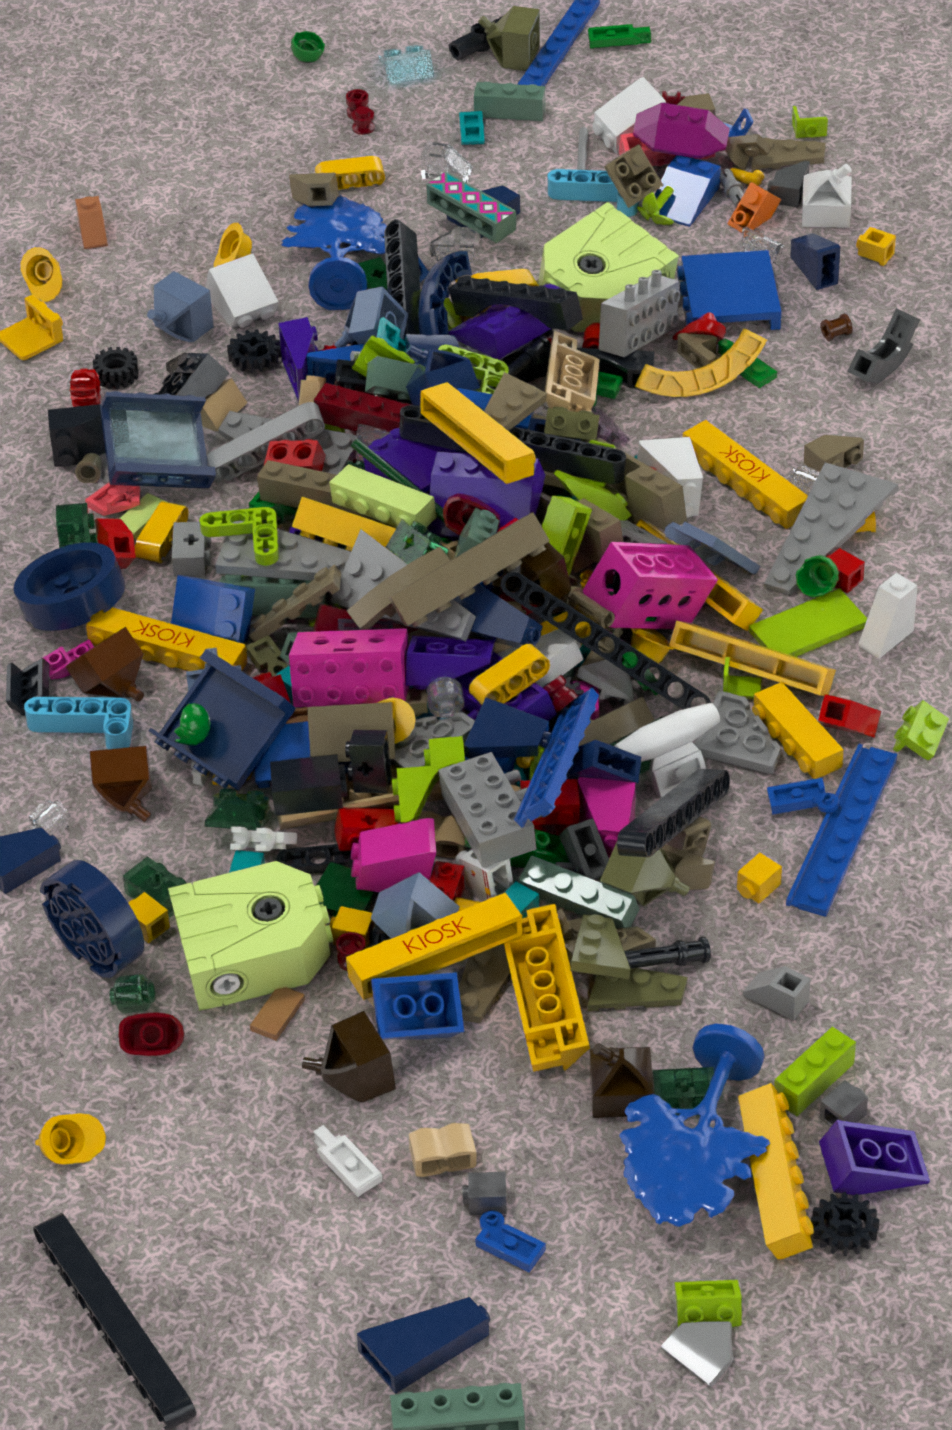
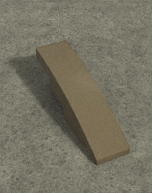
[347,547,451,630]
[578,697,655,746]

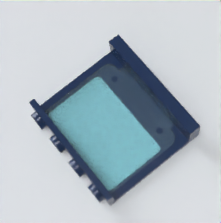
[100,391,216,489]

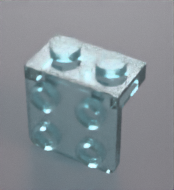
[378,45,434,85]

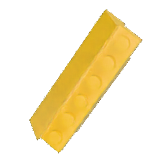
[504,904,590,1072]

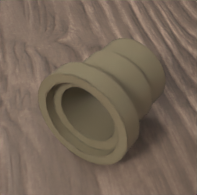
[75,453,102,483]

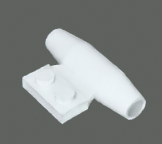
[614,703,720,797]

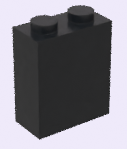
[270,754,348,816]

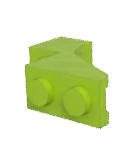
[392,736,465,823]

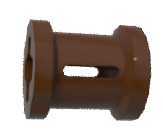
[820,313,853,342]

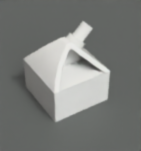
[802,164,852,228]

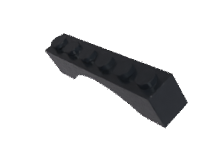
[448,276,583,331]
[503,346,655,388]

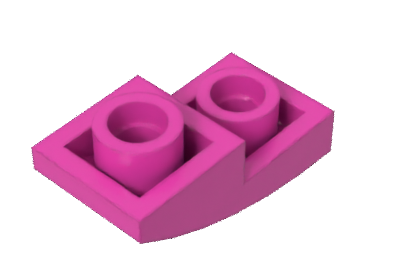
[43,639,94,680]

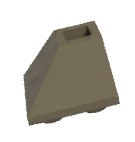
[604,145,664,208]

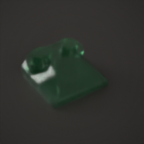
[204,788,271,831]

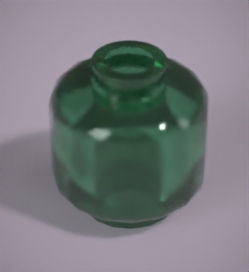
[109,973,156,1014]

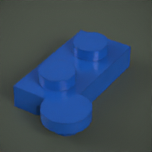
[767,778,839,815]
[475,1211,546,1273]

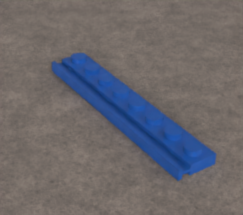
[514,688,599,828]
[786,744,897,917]

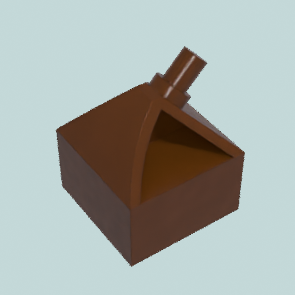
[65,627,144,702]
[90,746,152,823]

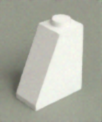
[858,573,918,659]
[497,629,583,687]

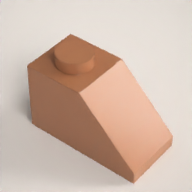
[75,196,108,249]

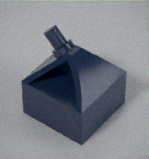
[406,345,480,407]

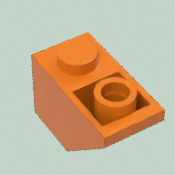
[727,182,782,235]

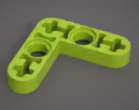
[438,345,509,394]
[199,507,279,566]

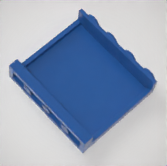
[677,250,781,330]

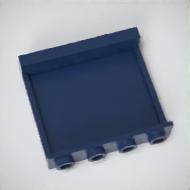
[148,649,296,791]

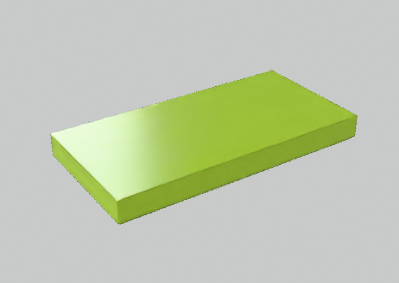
[749,588,867,657]

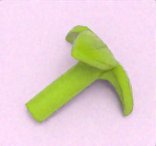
[637,186,674,225]

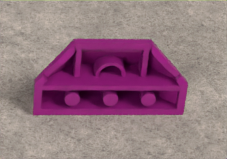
[633,103,730,159]

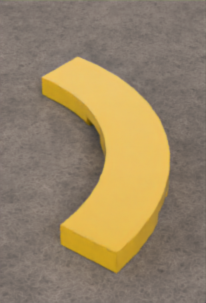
[635,329,767,397]

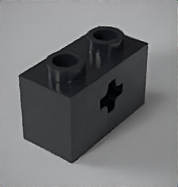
[345,730,392,793]

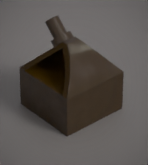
[492,542,571,606]
[302,1011,396,1102]
[590,1043,654,1118]

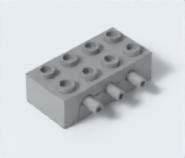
[599,270,680,357]
[438,752,541,868]

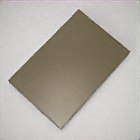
[307,702,396,762]

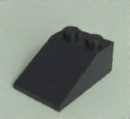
[48,404,129,467]

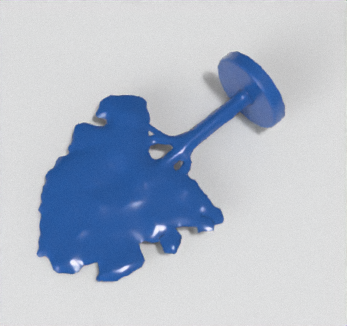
[281,195,387,310]
[619,1023,770,1227]

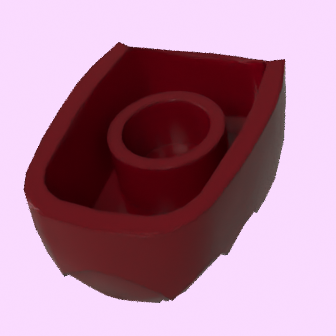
[443,493,501,535]
[118,1012,185,1056]

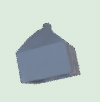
[147,271,214,342]
[334,287,408,348]
[371,872,460,939]

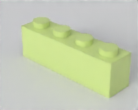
[329,464,437,535]

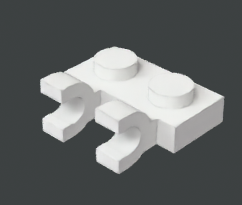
[230,827,297,851]

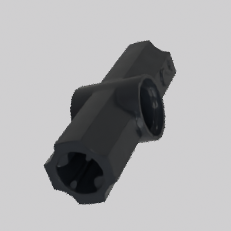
[449,16,503,61]

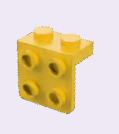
[0,294,63,360]

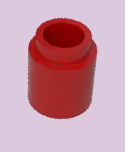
[582,322,600,349]

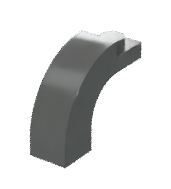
[847,308,920,383]

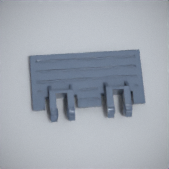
[664,521,761,575]

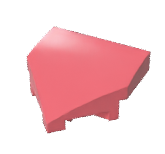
[85,482,141,516]

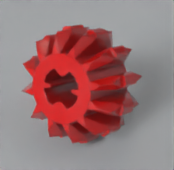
[70,368,101,407]

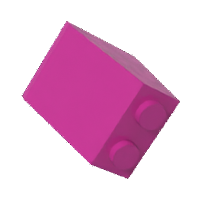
[578,777,636,858]
[351,818,436,892]

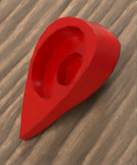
[672,312,726,344]

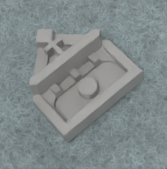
[577,660,634,704]
[661,1322,734,1387]

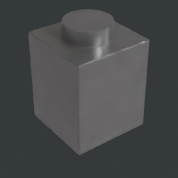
[819,1080,868,1127]
[462,1172,507,1215]

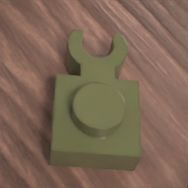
[246,635,288,676]

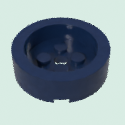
[13,542,126,631]
[40,860,145,978]

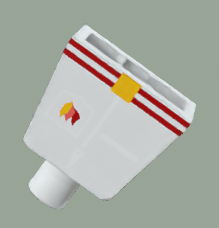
[455,850,513,902]

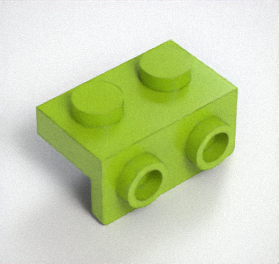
[893,700,949,760]

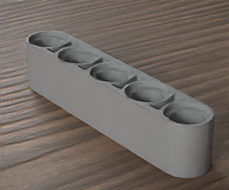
[207,402,325,482]

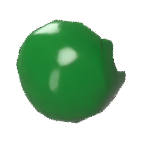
[291,31,325,63]
[796,555,839,598]
[174,703,211,746]

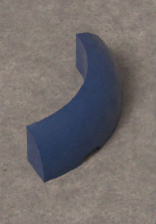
[419,251,472,335]

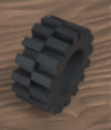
[92,347,139,389]

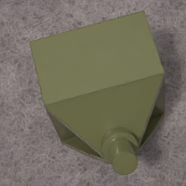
[478,6,540,71]
[600,842,689,906]

